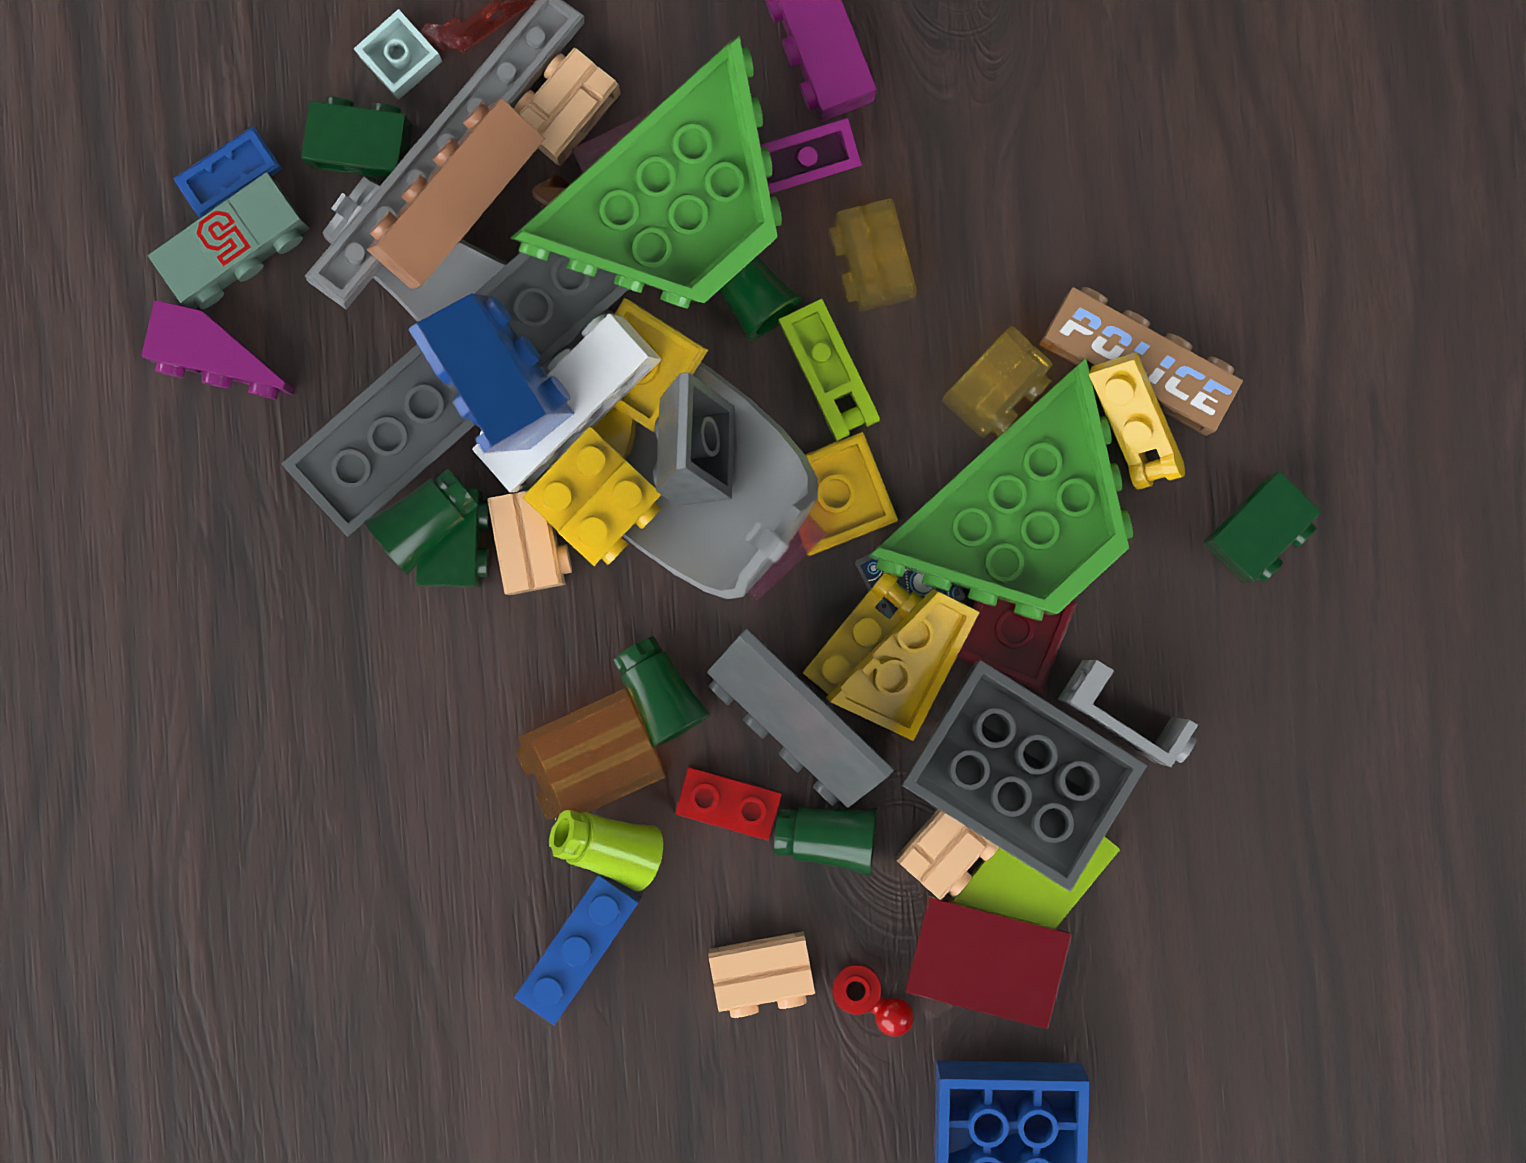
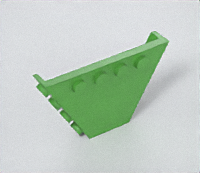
[510,36,782,309]
[868,358,1133,621]

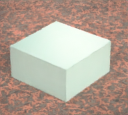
[354,9,442,100]

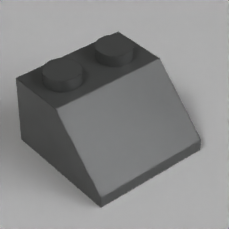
[653,372,735,506]

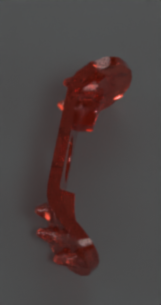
[421,0,535,53]

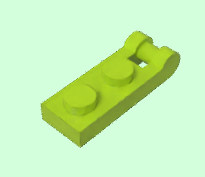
[779,299,880,441]

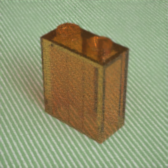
[516,688,667,822]

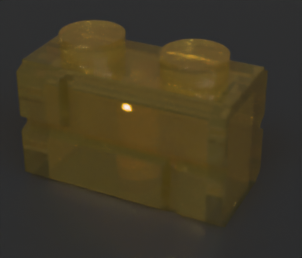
[829,198,917,312]
[942,326,1053,439]

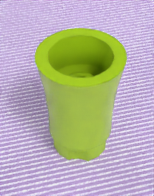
[549,810,663,892]

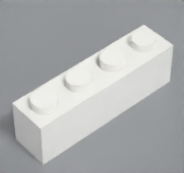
[472,313,662,492]

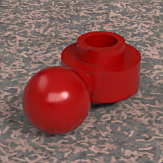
[832,964,914,1037]

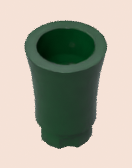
[719,255,801,341]
[364,468,478,575]
[613,636,711,749]
[774,807,877,876]

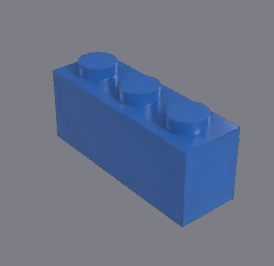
[514,874,641,1026]

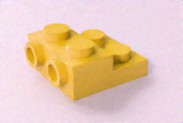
[522,426,661,566]

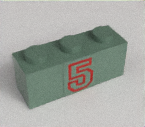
[147,172,310,309]

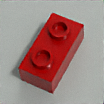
[675,766,782,841]

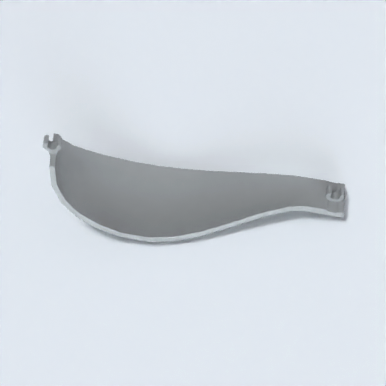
[322,176,818,599]

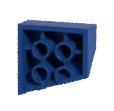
[409,293,575,453]
[934,1060,1089,1163]

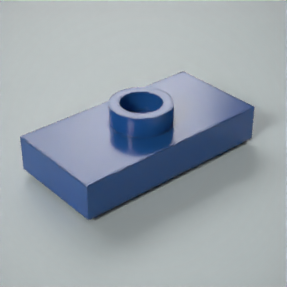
[173,126,283,219]

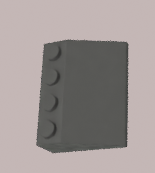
[707,629,894,808]
[902,660,1147,892]

